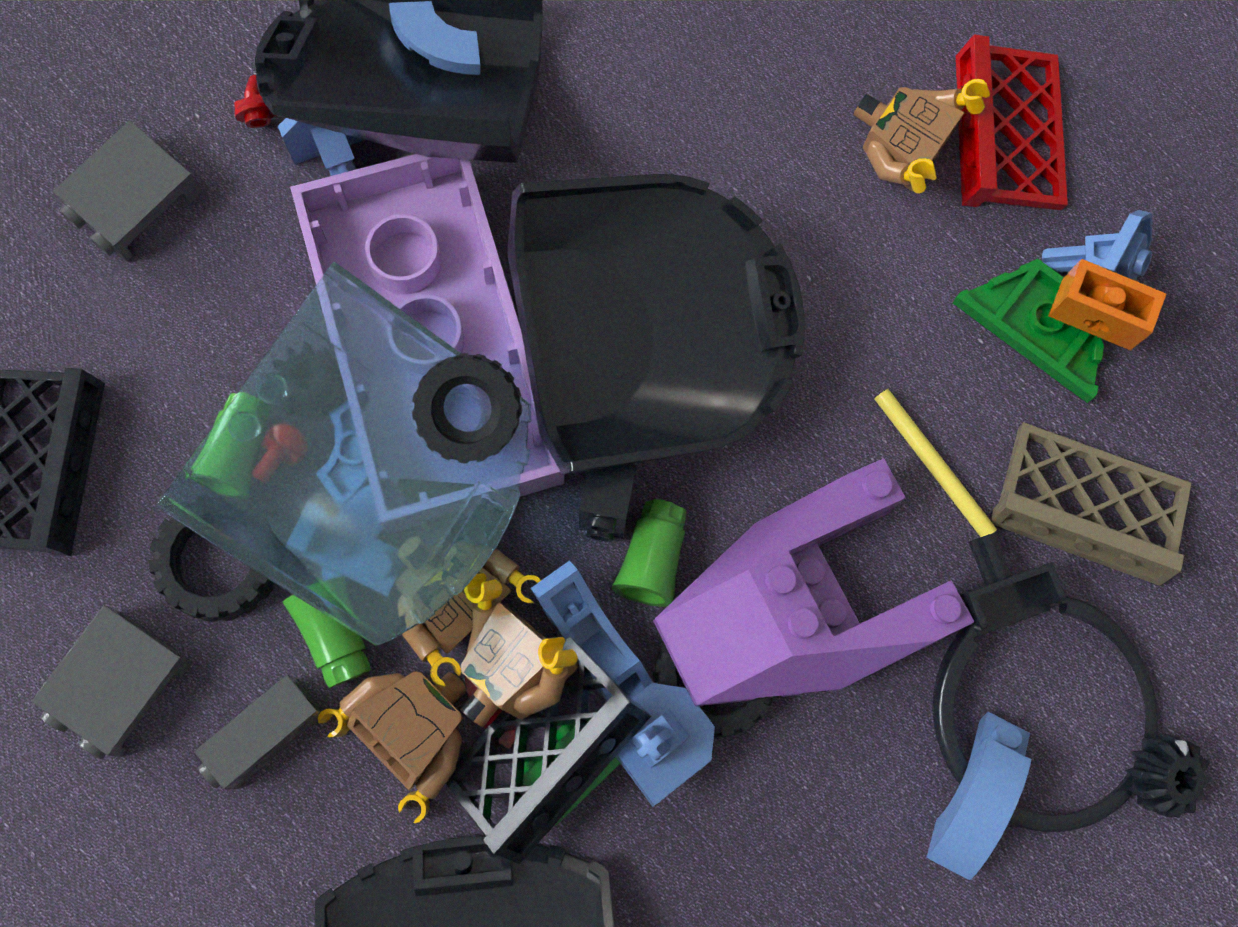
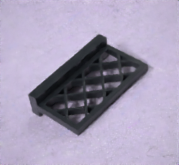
[0,368,105,556]
[446,636,651,864]

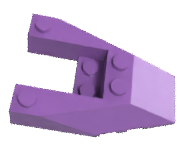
[653,458,975,706]

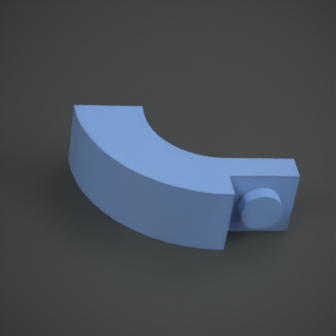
[531,560,653,701]
[926,712,1032,880]

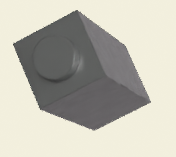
[194,675,323,790]

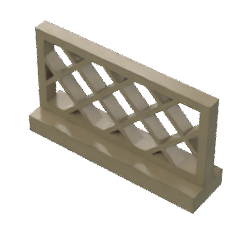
[990,422,1192,586]

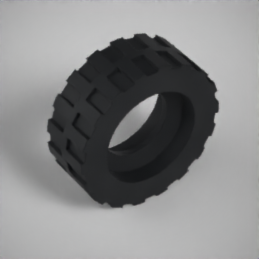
[411,353,522,464]

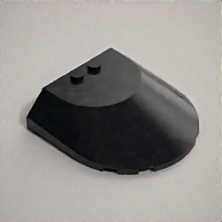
[507,174,805,475]

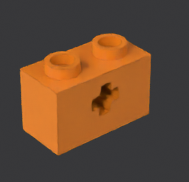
[1049,259,1166,351]

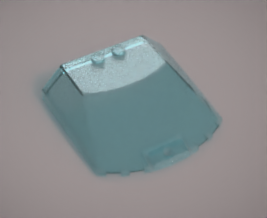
[155,262,532,646]

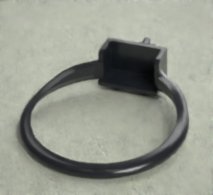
[932,533,1158,832]

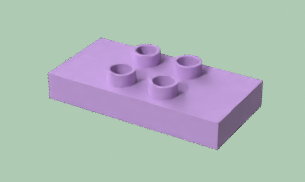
[290,154,564,535]

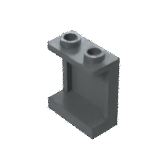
[52,120,203,262]
[31,605,193,759]

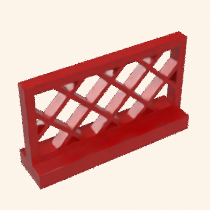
[956,34,1068,210]

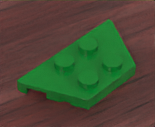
[952,259,1104,403]

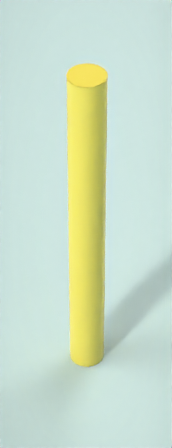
[874,389,997,537]

